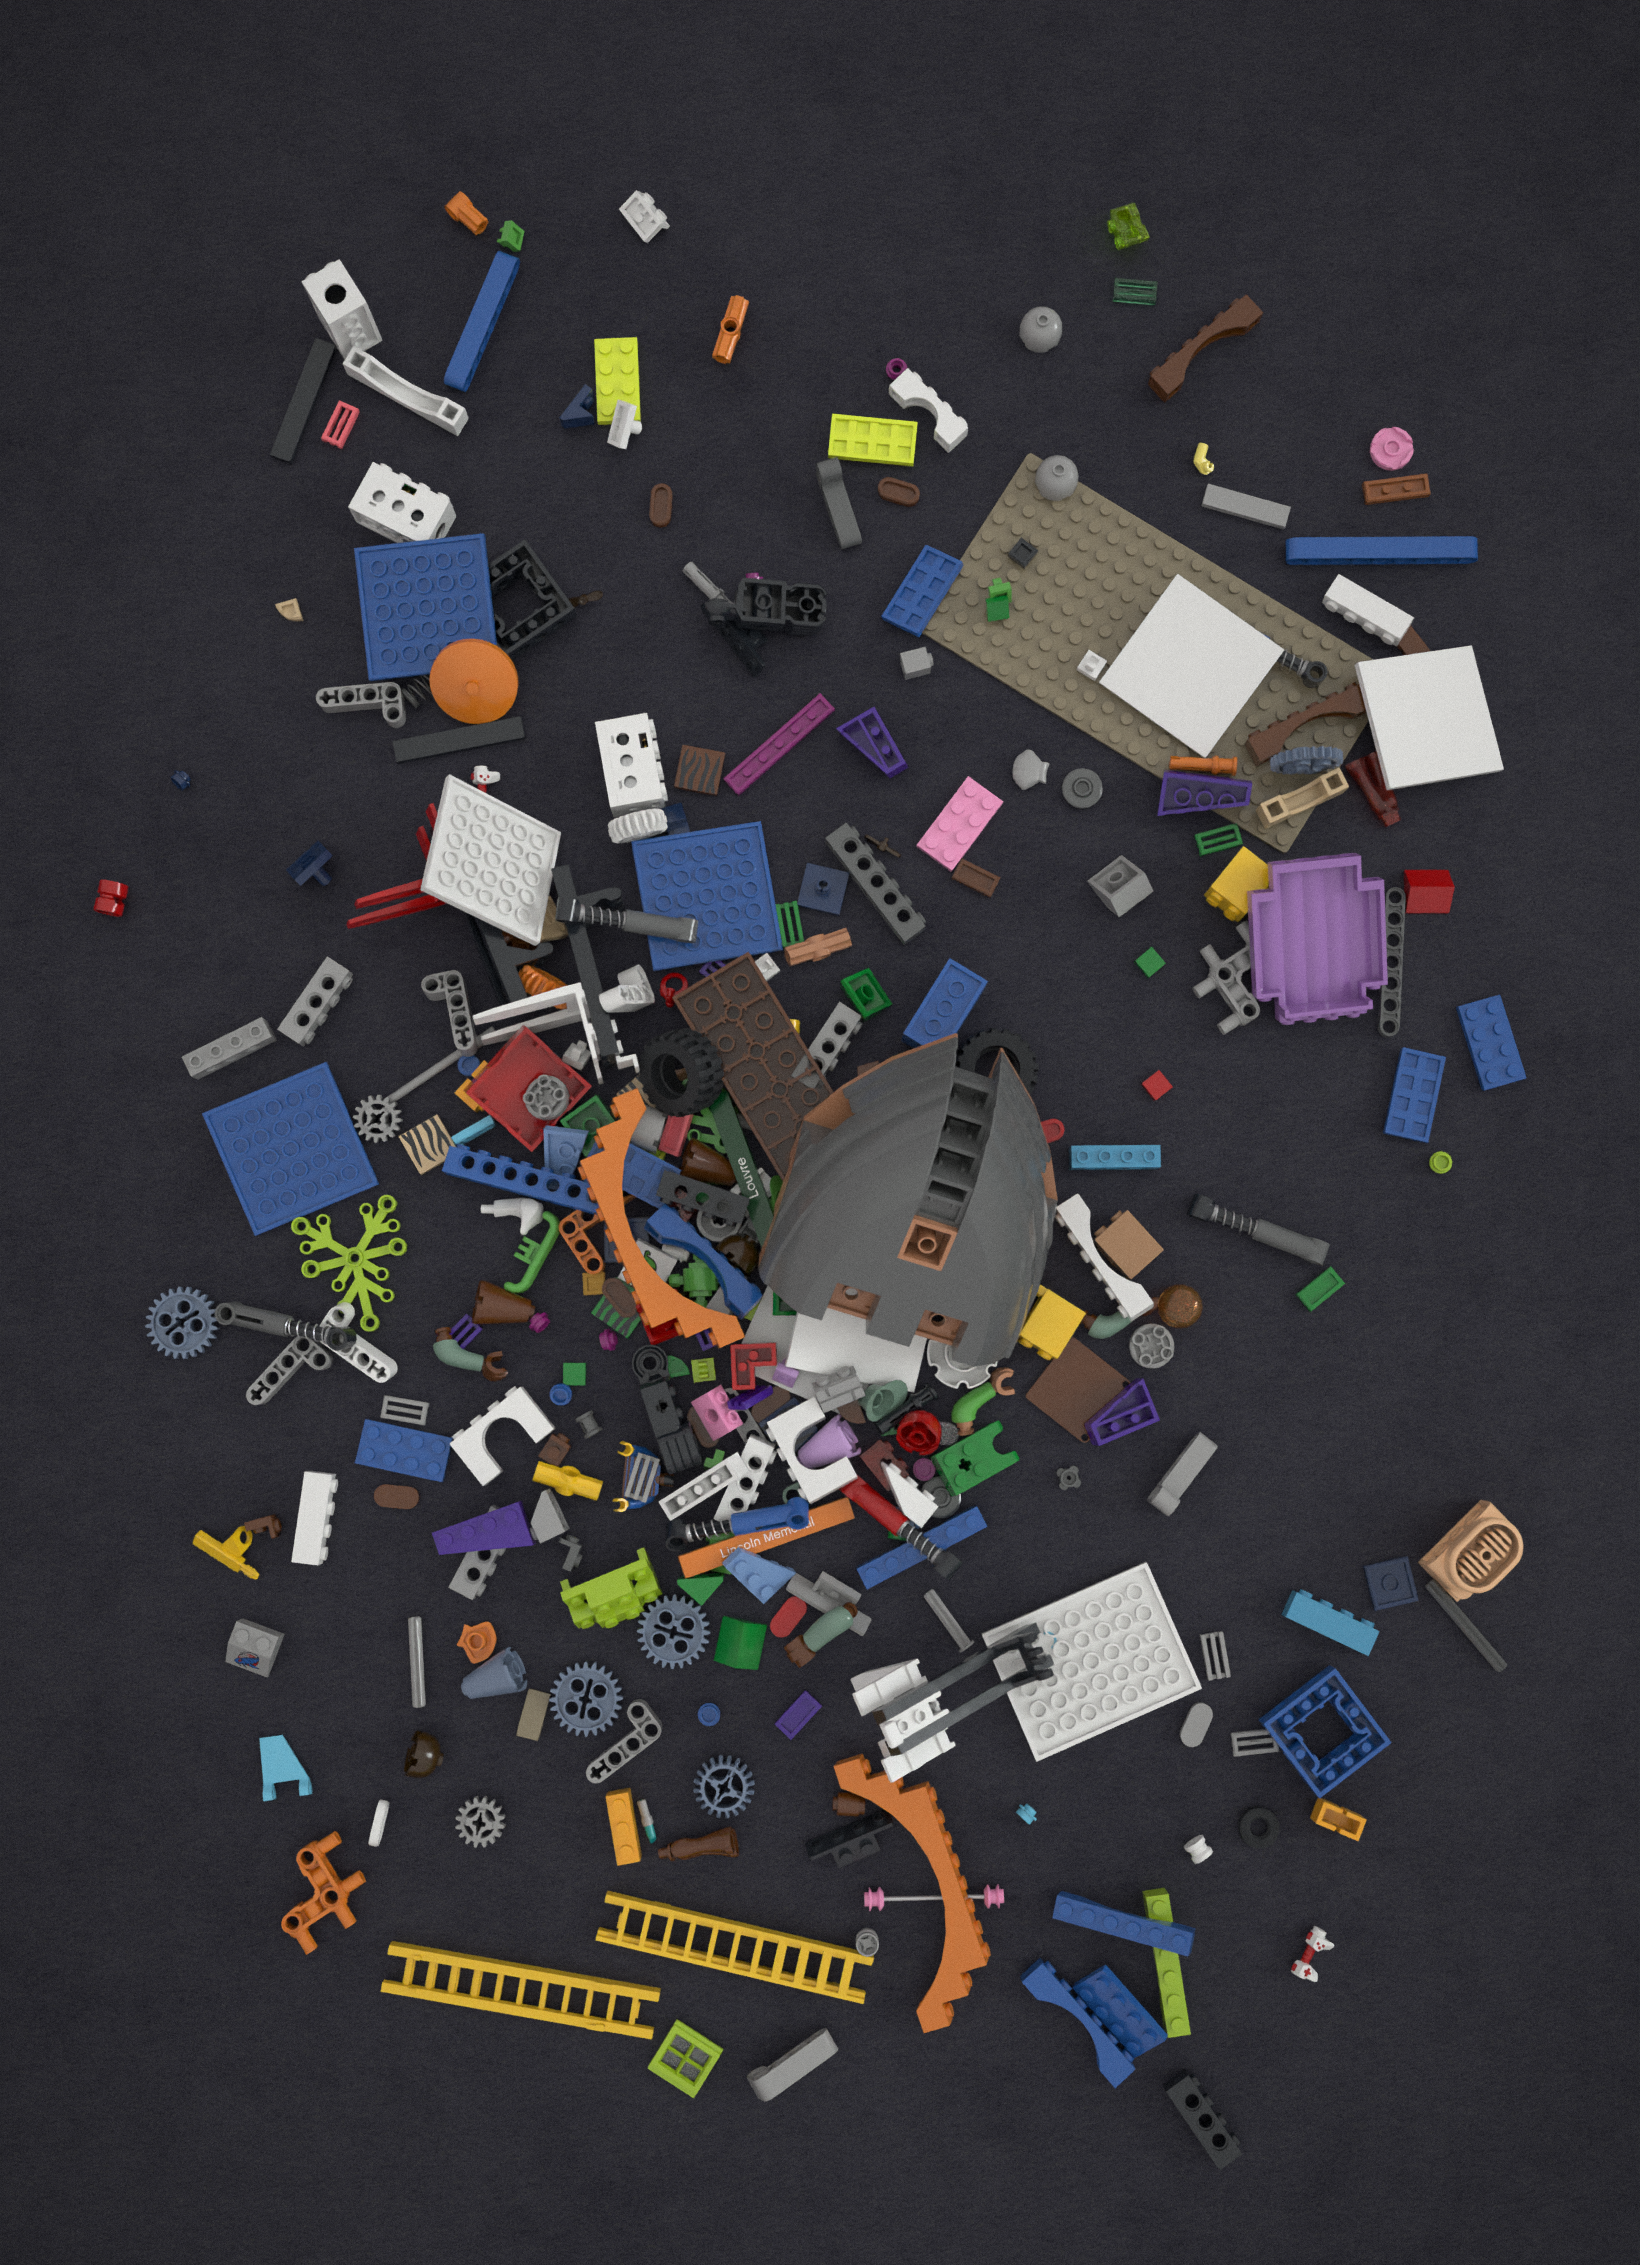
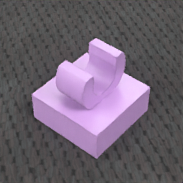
[772,1358,799,1388]

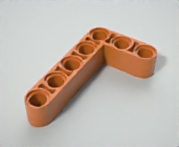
[559,1194,636,1275]

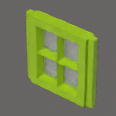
[647,2019,723,2098]

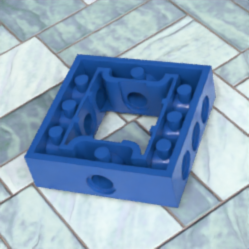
[1259,1665,1391,1799]

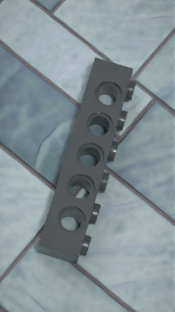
[825,823,926,945]

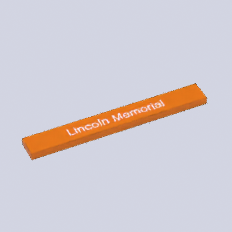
[678,1496,855,1579]

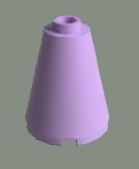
[796,1414,861,1469]

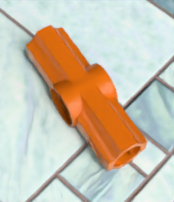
[712,295,749,364]

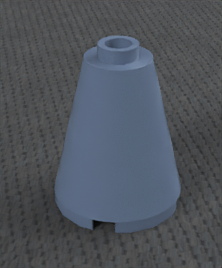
[461,1647,527,1699]

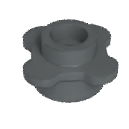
[1057,1466,1081,1490]

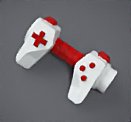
[471,766,500,794]
[1291,1926,1334,1982]

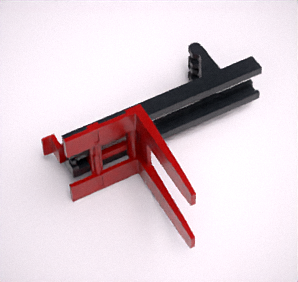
[346,803,553,1006]

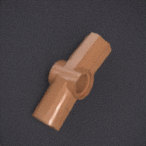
[784,928,852,966]

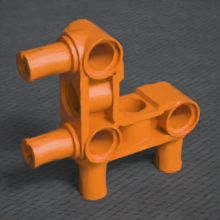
[281,1831,366,1955]

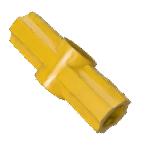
[532,1461,603,1501]

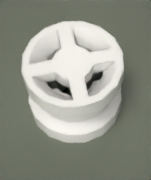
[1184,1835,1213,1864]

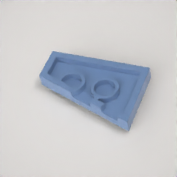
[543,1126,589,1190]
[722,1547,796,1604]

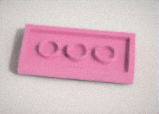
[916,776,1003,872]

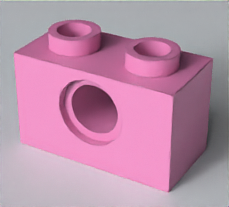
[691,1385,743,1441]

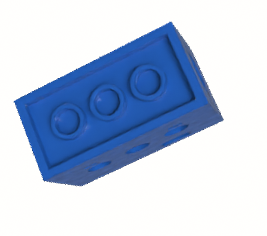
[901,958,988,1048]

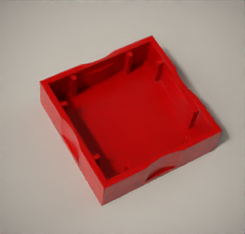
[463,1025,592,1152]

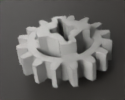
[353,1095,403,1143]
[455,1796,506,1848]

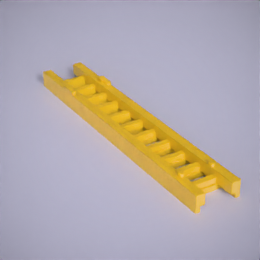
[596,1891,874,2004]
[381,1941,661,2039]

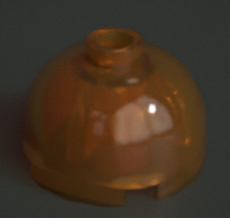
[1157,1284,1203,1329]

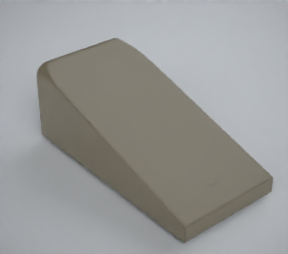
[516,1688,551,1741]

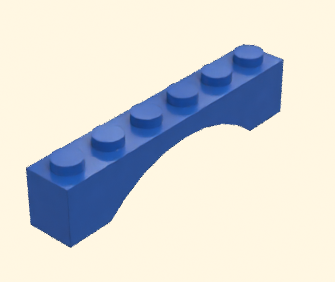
[644,1204,763,1320]
[856,1505,987,1589]
[1053,1891,1196,1956]
[1020,1958,1135,2088]

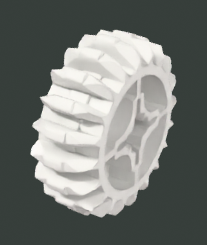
[608,808,668,844]

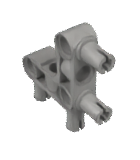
[1192,920,1260,1035]

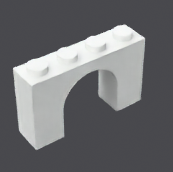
[450,1386,556,1486]
[766,1397,858,1504]

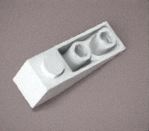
[881,1461,938,1528]

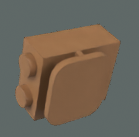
[1093,1210,1164,1280]

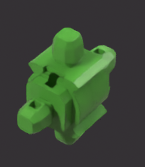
[669,1254,719,1308]

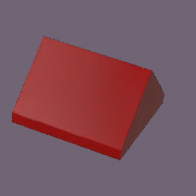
[1404,870,1455,914]

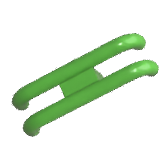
[504,1211,560,1294]

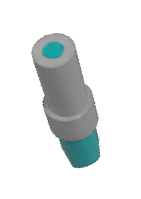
[637,1799,656,1843]

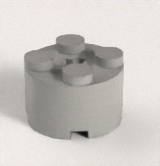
[630,1105,668,1154]
[697,1200,742,1243]

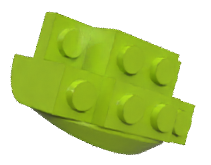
[560,1547,662,1629]

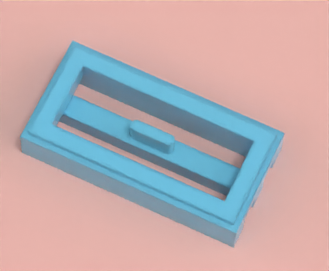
[451,1115,497,1145]

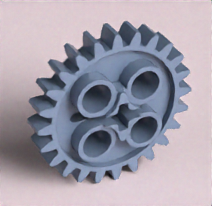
[1270,746,1343,775]
[145,1287,220,1359]
[637,1594,711,1669]
[549,1661,623,1737]

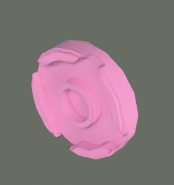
[1370,427,1414,471]

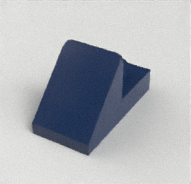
[559,384,595,428]
[661,803,690,835]

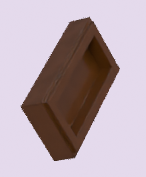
[951,858,1000,898]

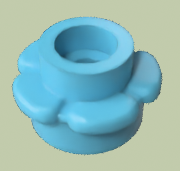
[1016,1803,1037,1825]

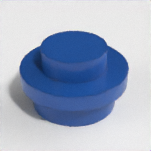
[550,1383,572,1406]
[698,1703,720,1726]

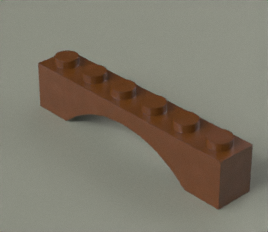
[1148,294,1263,403]
[1244,682,1367,767]

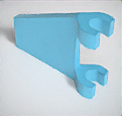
[259,1735,312,1801]

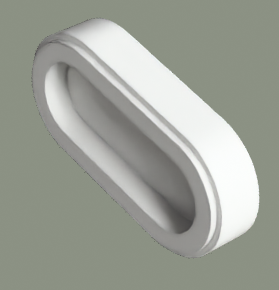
[369,1799,389,1847]

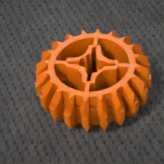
[518,965,568,1009]

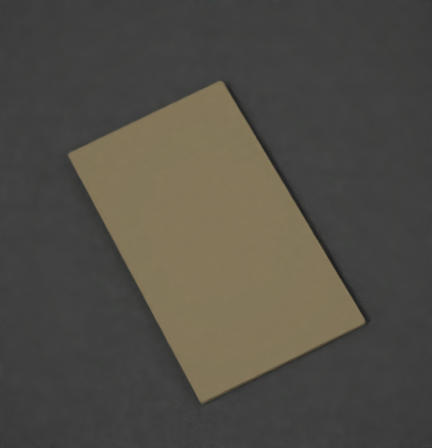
[922,453,1373,853]

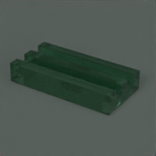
[1113,278,1158,305]

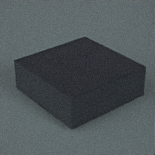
[1008,537,1038,569]

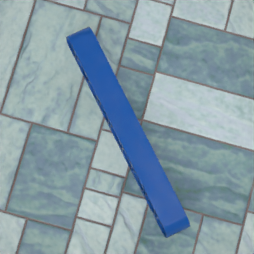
[1285,536,1478,565]

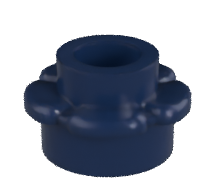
[170,770,191,791]

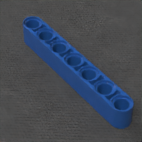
[444,251,520,392]

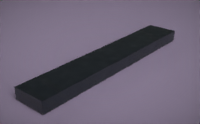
[270,338,337,464]
[393,716,526,764]

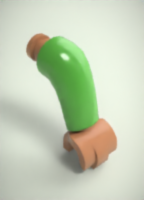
[951,1367,1015,1436]

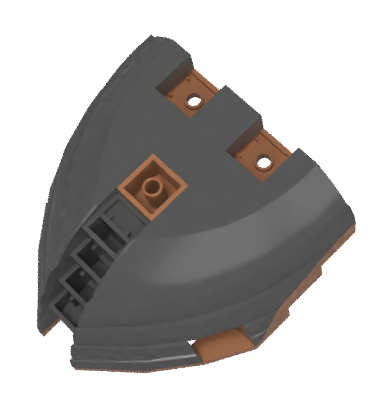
[758,1033,1058,1367]

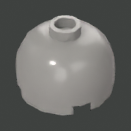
[1019,307,1062,353]
[1035,455,1079,501]

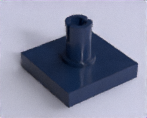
[286,840,333,886]
[797,863,849,916]

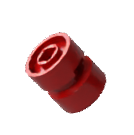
[93,880,129,917]

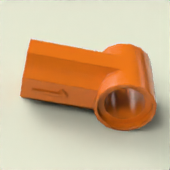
[444,191,488,235]

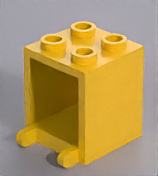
[1204,846,1269,922]
[1018,1285,1086,1360]

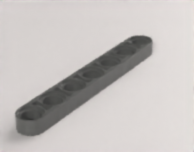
[1377,887,1406,1038]

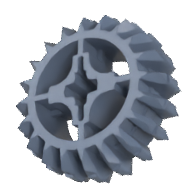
[693,1755,755,1818]

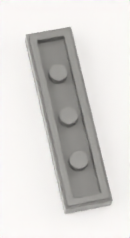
[1201,484,1291,530]

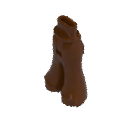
[658,1827,739,1861]

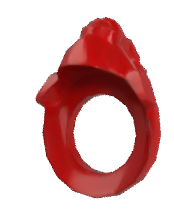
[659,973,688,1008]

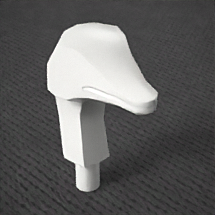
[481,1198,544,1235]

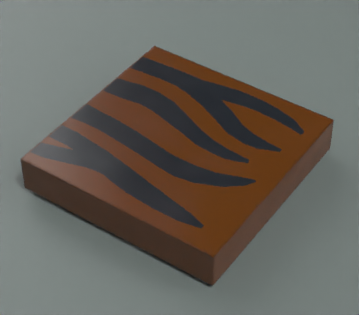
[674,745,725,796]

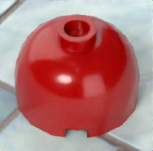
[896,1410,942,1455]

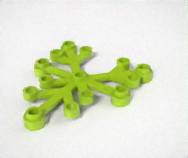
[291,1195,407,1332]

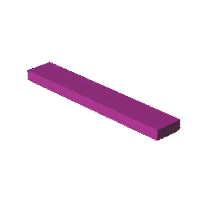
[723,693,835,796]

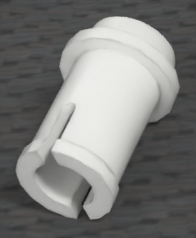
[662,1244,690,1263]

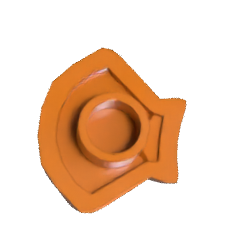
[457,1622,497,1664]

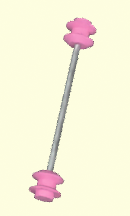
[864,1884,1004,1911]

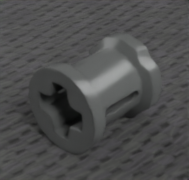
[575,1410,603,1439]

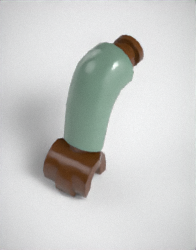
[1079,1297,1159,1339]
[433,1327,508,1381]
[783,1602,858,1668]

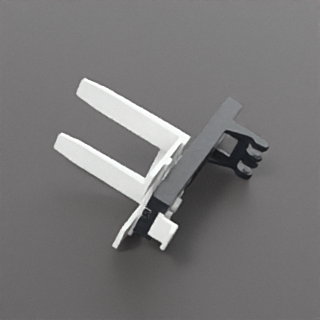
[473,864,640,1085]
[851,1622,1055,1783]

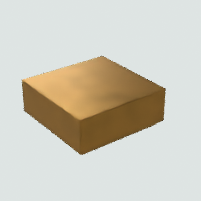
[582,1272,606,1295]

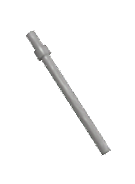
[383,1026,495,1104]

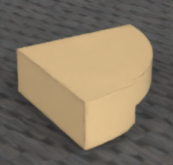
[275,598,304,622]

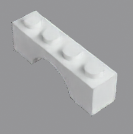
[889,368,968,453]

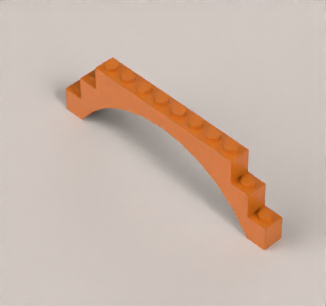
[578,1088,745,1349]
[833,1753,991,2033]

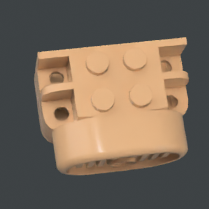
[1418,1500,1523,1602]

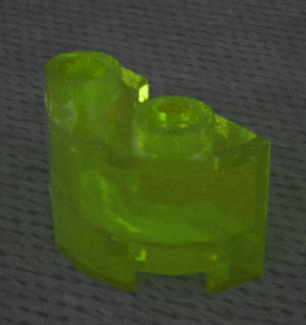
[1107,203,1149,250]

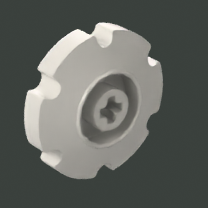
[927,1340,998,1389]

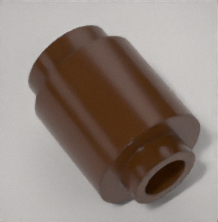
[832,1792,865,1817]

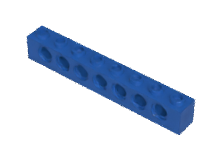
[442,1144,599,1215]

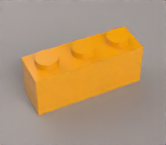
[606,1788,642,1866]

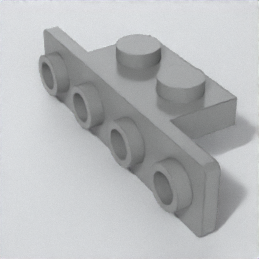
[786,1571,871,1636]

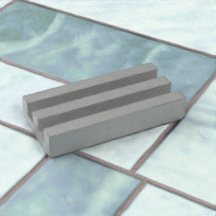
[380,1395,430,1425]
[624,1452,660,1503]
[1200,1631,1231,1681]
[1230,1729,1279,1757]

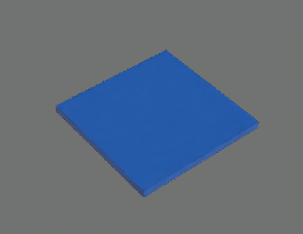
[354,533,497,681]
[631,821,783,972]
[202,1062,379,1236]

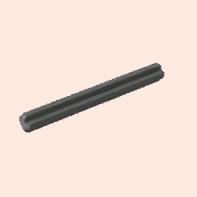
[1425,1579,1507,1672]

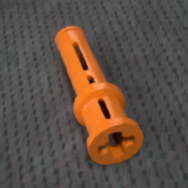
[1169,755,1237,777]

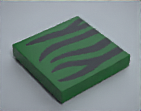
[591,1277,641,1339]

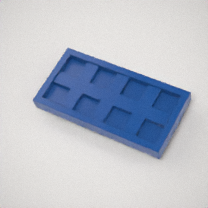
[881,545,964,637]
[1456,995,1526,1091]
[1383,1047,1446,1143]
[587,1142,681,1209]
[355,1419,453,1482]
[1073,1965,1168,2058]

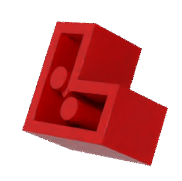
[730,1342,777,1390]

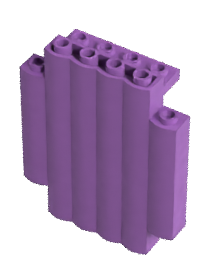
[1247,853,1388,1025]

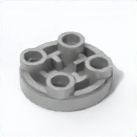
[523,1074,569,1121]
[1129,1324,1174,1368]

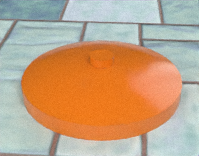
[430,639,518,724]

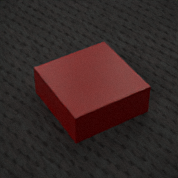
[1141,1070,1173,1101]

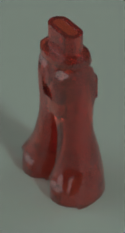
[1345,751,1401,827]

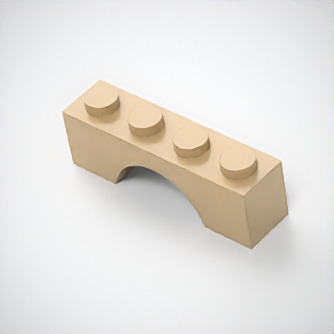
[1256,767,1349,829]

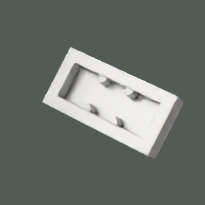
[607,400,642,449]

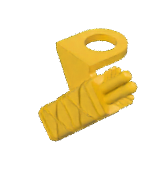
[193,1526,259,1580]

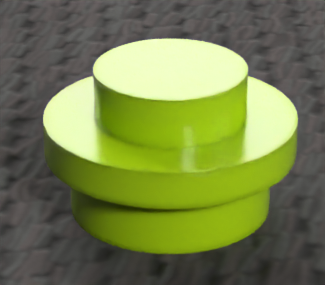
[1429,1151,1452,1174]

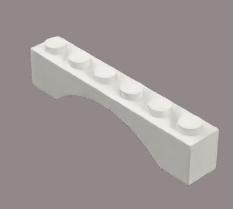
[343,346,469,436]
[1055,1194,1154,1321]

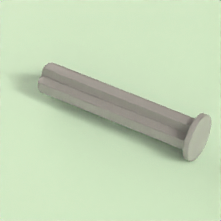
[924,1589,974,1653]

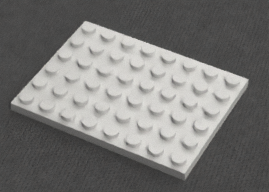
[982,1562,1202,1762]

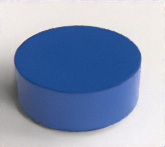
[458,1055,481,1077]

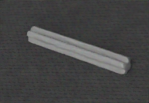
[408,1616,426,1708]

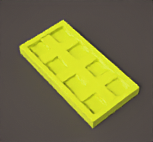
[594,337,641,425]
[828,414,918,466]

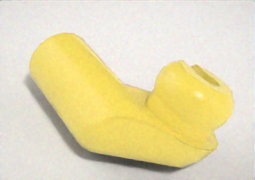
[1193,443,1214,475]

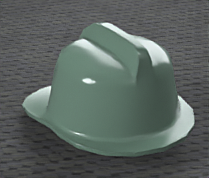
[858,1380,908,1422]

